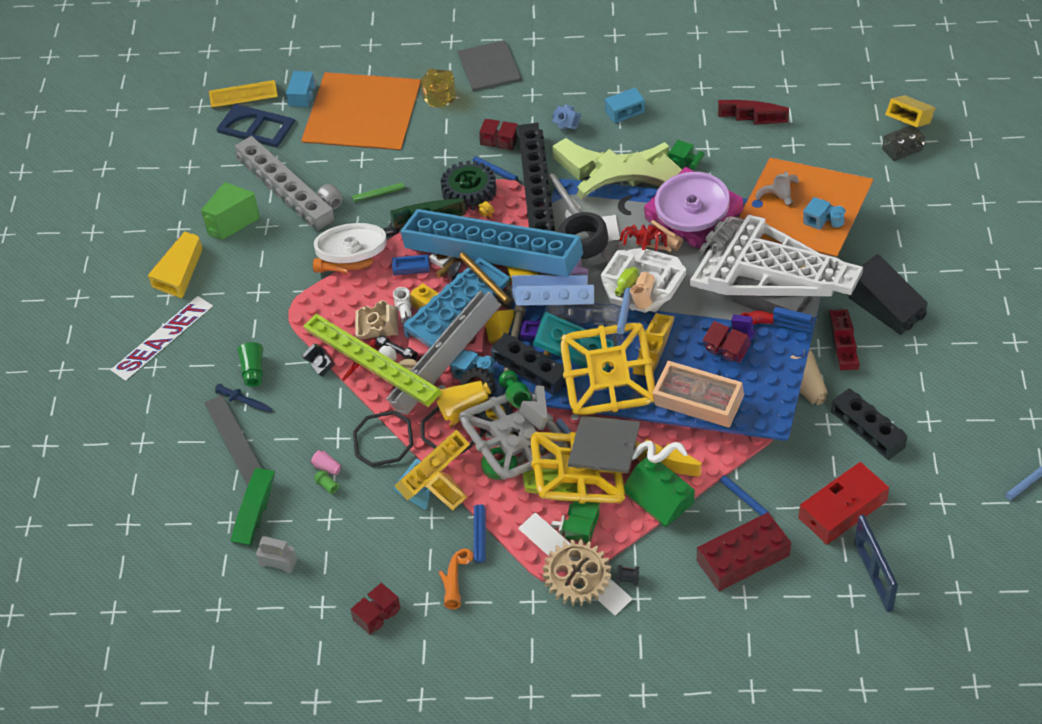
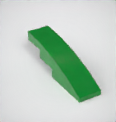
[230,468,275,546]

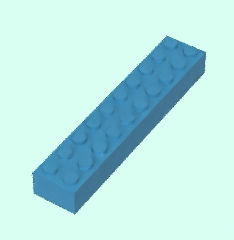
[400,209,584,277]

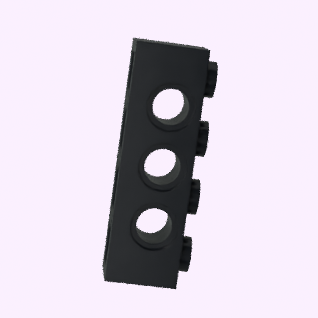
[491,333,566,396]
[831,388,908,460]

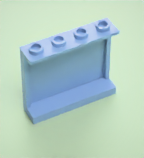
[512,274,594,305]

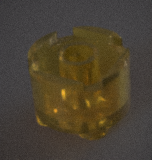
[421,69,456,108]

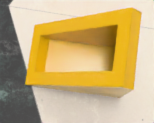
[485,309,514,344]
[425,471,467,511]

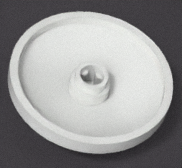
[314,223,387,263]

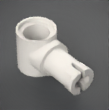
[393,287,412,324]

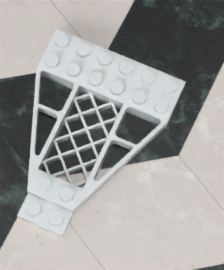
[690,215,863,296]

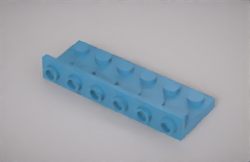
[403,257,511,348]

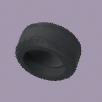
[559,212,609,259]

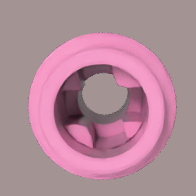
[311,450,342,476]

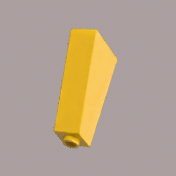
[148,231,203,299]

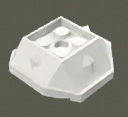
[601,248,686,313]

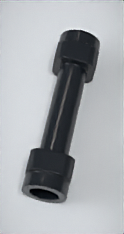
[376,335,418,360]

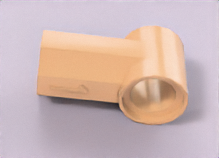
[630,272,655,309]

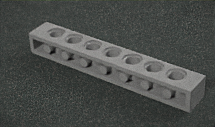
[235,136,335,231]

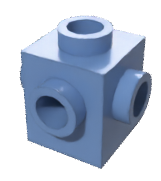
[552,104,582,130]

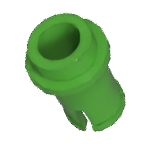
[314,470,339,494]

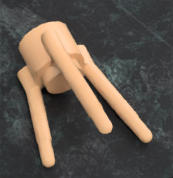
[636,220,683,252]

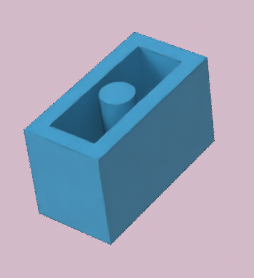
[286,71,317,107]
[605,88,645,124]

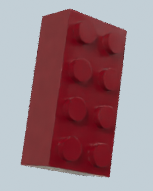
[696,512,791,592]

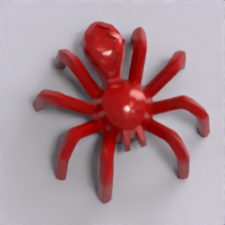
[619,224,667,251]

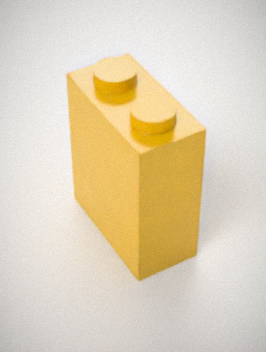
[885,95,936,127]

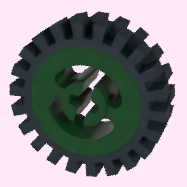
[441,161,497,210]

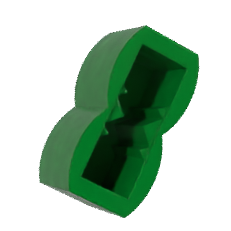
[562,501,600,543]

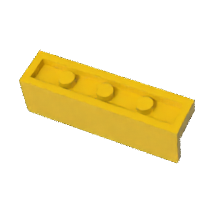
[209,80,278,108]

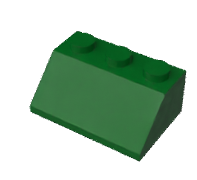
[624,457,695,528]

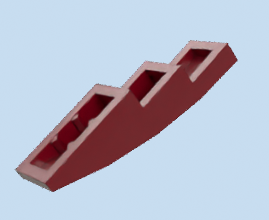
[717,100,789,125]
[829,309,860,371]

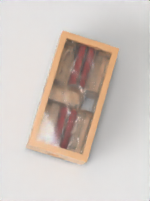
[653,361,744,428]

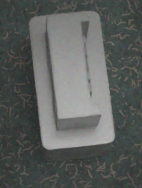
[256,536,297,573]

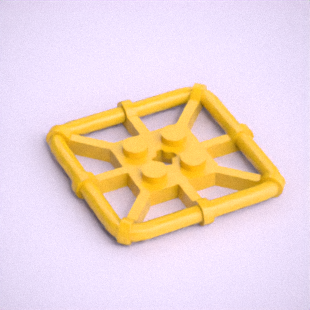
[561,323,655,415]
[531,432,625,504]

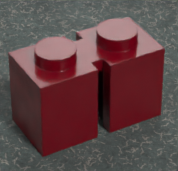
[479,118,519,150]
[703,321,751,363]
[350,583,401,635]

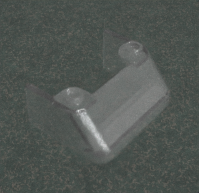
[544,304,624,347]

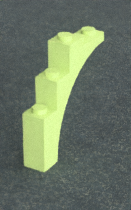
[553,138,669,186]
[577,149,682,200]

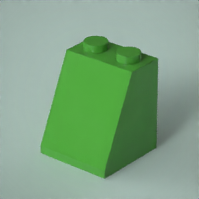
[201,182,260,240]

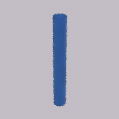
[472,156,518,181]
[720,475,770,515]

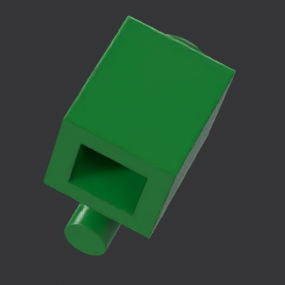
[669,140,705,170]

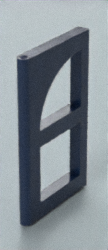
[217,104,295,148]
[854,514,898,612]

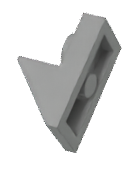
[519,386,548,430]

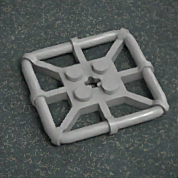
[459,389,571,480]

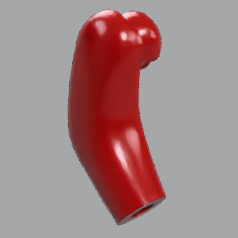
[740,310,774,325]

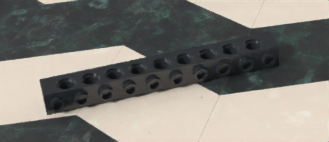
[518,123,555,231]

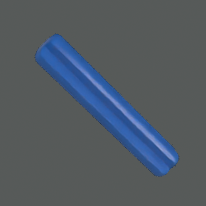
[474,504,486,563]

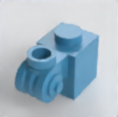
[803,197,846,230]
[450,350,495,380]

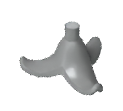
[756,171,799,206]

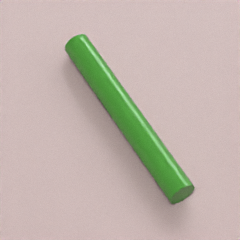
[352,183,405,202]

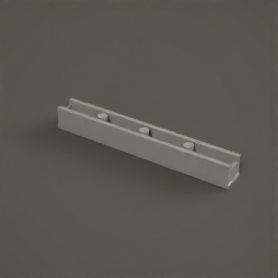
[386,291,501,415]

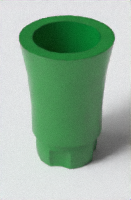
[237,342,264,387]

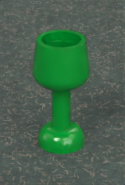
[499,370,531,408]

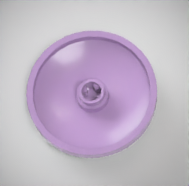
[655,172,730,232]

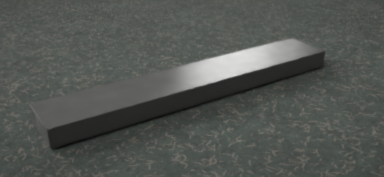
[204,395,262,486]

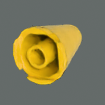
[437,381,491,427]

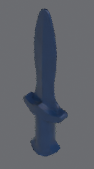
[215,384,272,412]

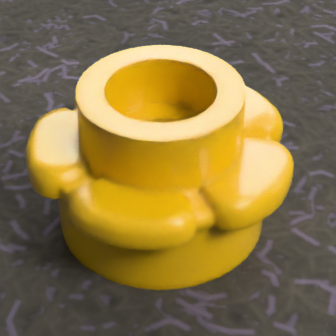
[478,201,495,218]

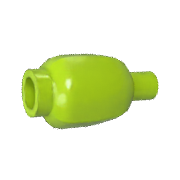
[614,267,640,296]

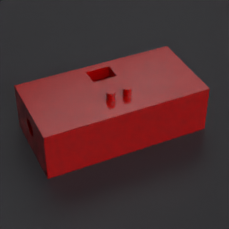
[798,461,890,545]

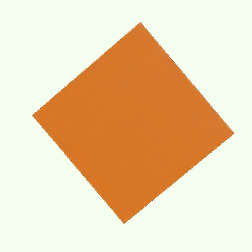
[301,72,421,150]
[739,158,874,257]

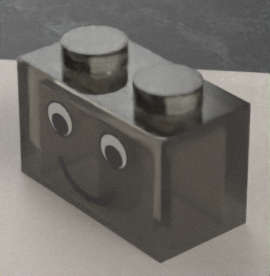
[882,125,925,161]

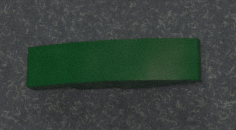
[390,198,466,229]

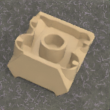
[356,300,399,339]

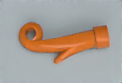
[313,257,374,274]
[439,548,474,609]

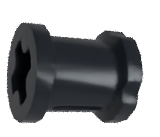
[616,565,640,585]

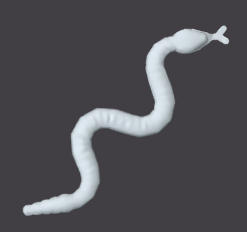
[631,441,687,463]

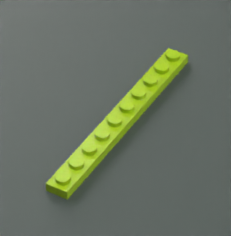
[303,314,442,407]

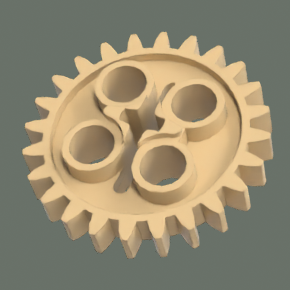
[543,539,611,606]

